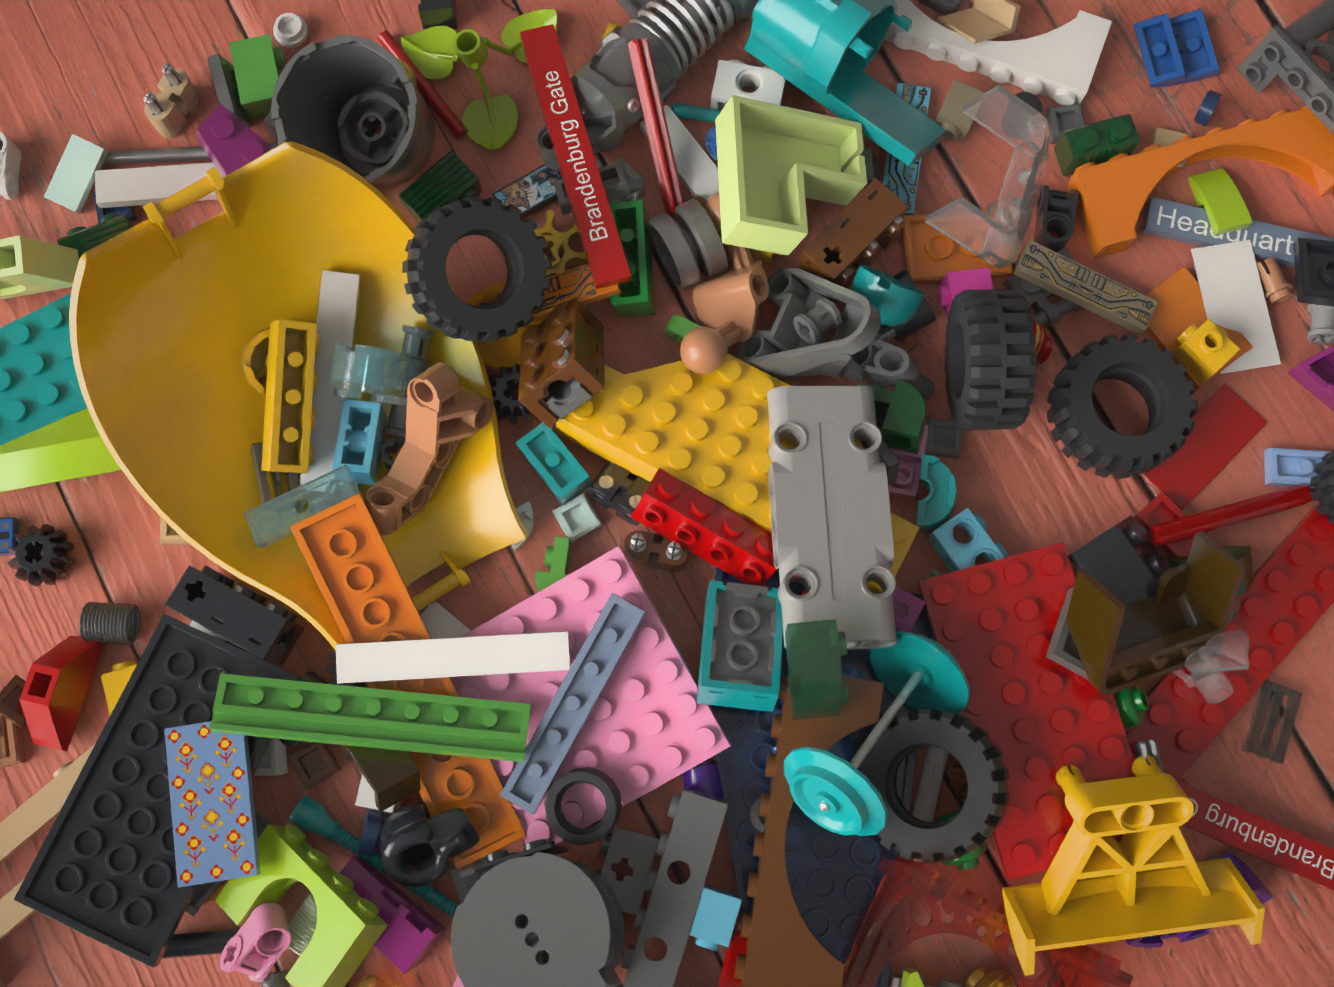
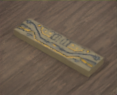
[1013,240,1158,335]

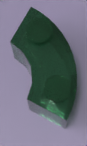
[785,619,849,720]

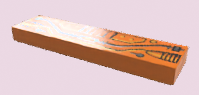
[476,264,622,324]

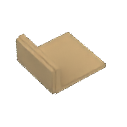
[937,0,1021,44]

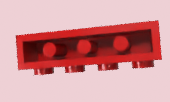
[631,468,776,586]

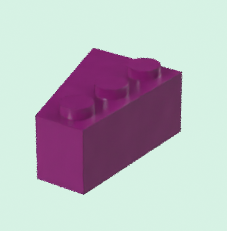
[340,856,447,974]

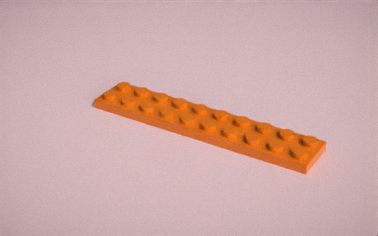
[289,493,527,870]

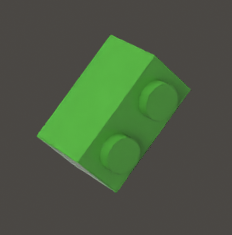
[229,34,287,120]

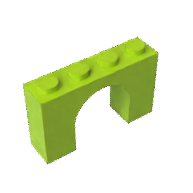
[215,824,388,987]

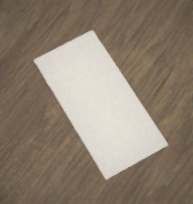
[1191,240,1281,374]

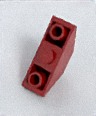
[20,635,103,752]

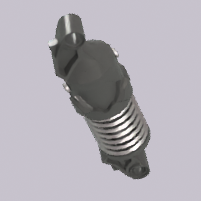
[536,0,759,170]

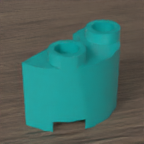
[916,454,957,533]

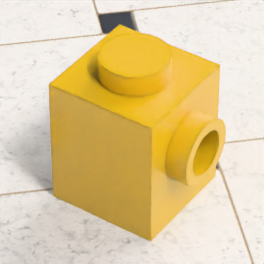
[1173,319,1240,383]

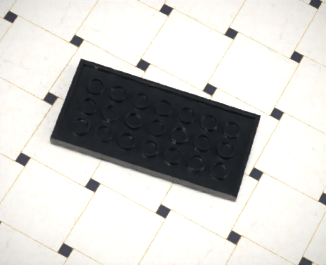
[14,614,301,968]

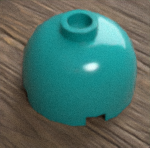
[851,265,925,330]

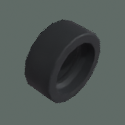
[545,767,622,845]

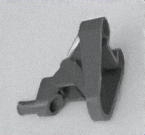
[737,268,934,400]

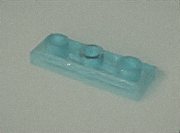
[244,465,360,548]

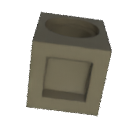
[935,80,985,143]

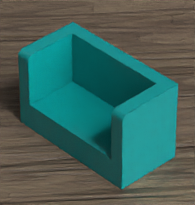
[516,422,591,505]

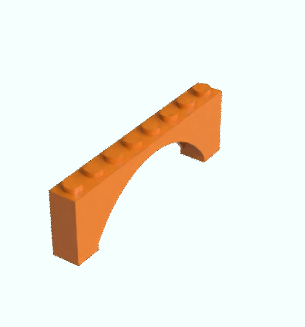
[1067,105,1334,259]

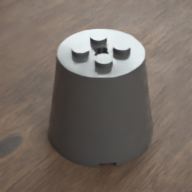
[271,35,435,186]

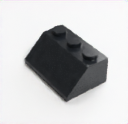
[1068,515,1170,605]

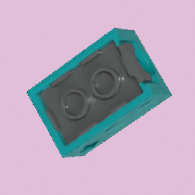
[696,580,783,712]

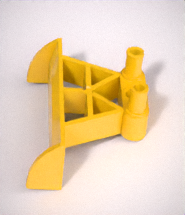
[1002,755,1265,976]

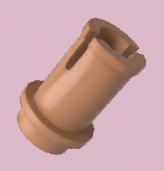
[1256,257,1293,305]

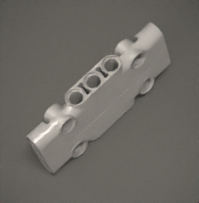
[767,386,897,650]

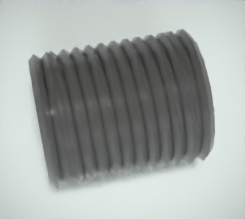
[79,601,141,644]

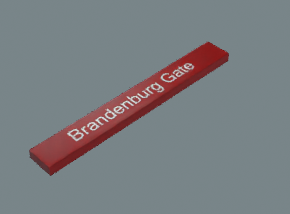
[520,24,631,289]
[1175,779,1334,891]

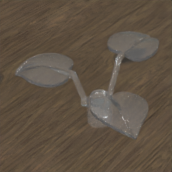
[1173,596,1250,704]

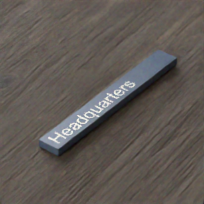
[1142,197,1334,268]

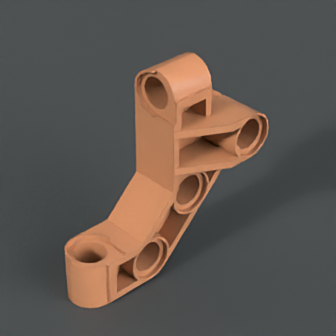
[365,362,494,535]

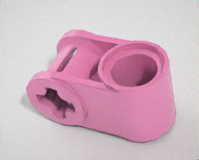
[220,903,291,983]

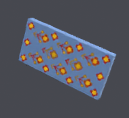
[164,721,261,888]

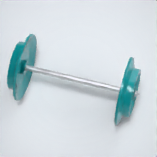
[784,631,970,836]

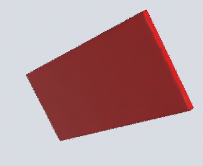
[1143,384,1267,510]

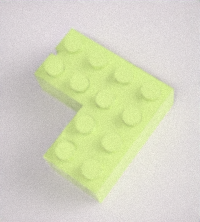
[715,95,867,255]

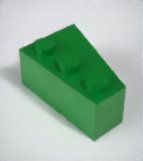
[609,200,655,318]

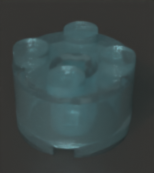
[329,342,410,405]

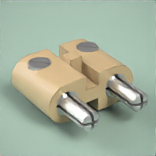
[143,63,200,139]

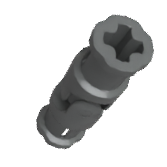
[383,325,435,437]

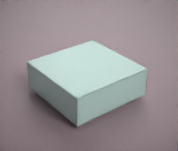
[552,493,602,544]

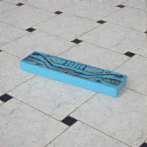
[882,83,931,215]

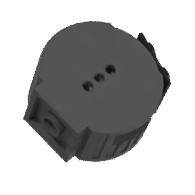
[451,839,625,987]

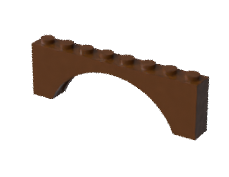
[734,668,884,987]

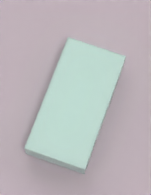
[44,134,108,214]

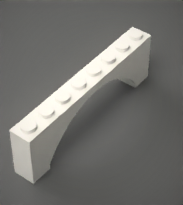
[884,0,1112,106]

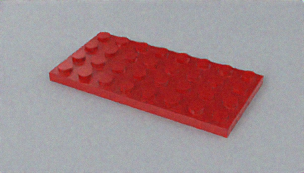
[917,542,1136,880]

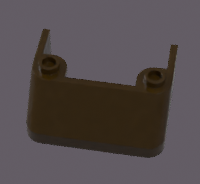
[1066,531,1246,695]

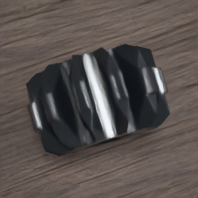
[489,363,531,426]
[7,524,75,587]

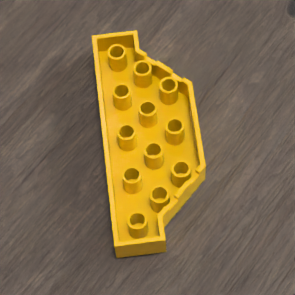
[556,353,920,594]

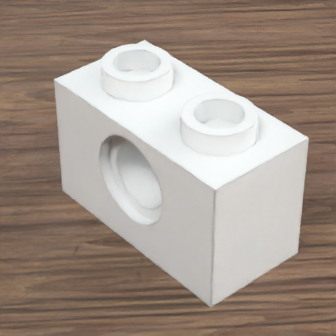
[710,60,785,110]

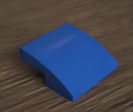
[1133,9,1220,87]

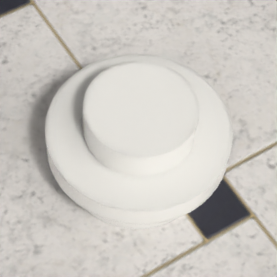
[273,13,308,48]

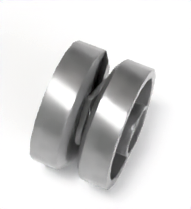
[648,198,728,291]

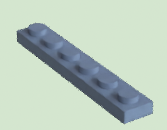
[500,593,647,815]

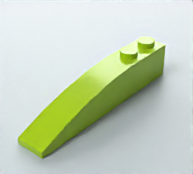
[0,408,122,492]

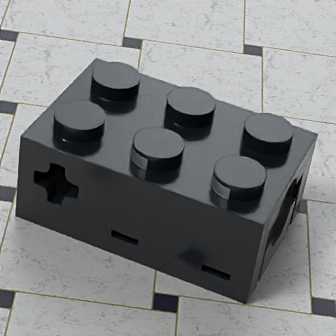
[165,565,305,667]

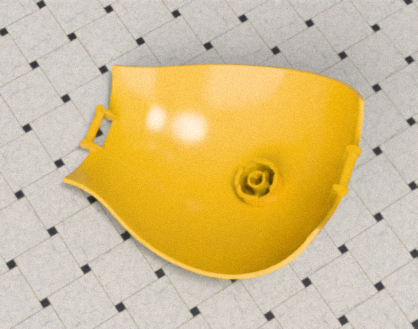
[69,142,528,651]

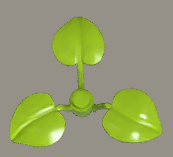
[401,9,558,151]

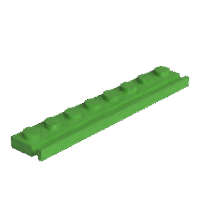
[209,673,531,763]

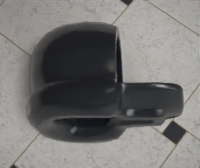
[378,801,480,887]

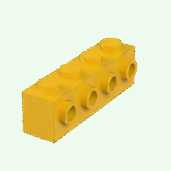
[261,319,320,474]

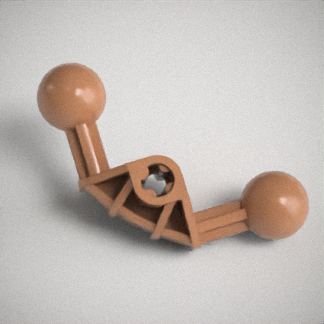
[680,192,769,374]

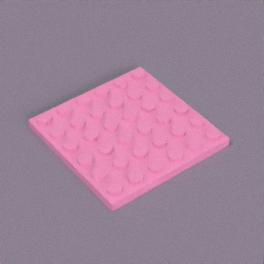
[451,546,732,844]

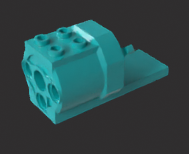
[744,0,946,166]

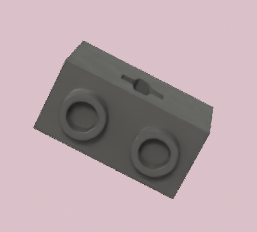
[594,826,659,916]

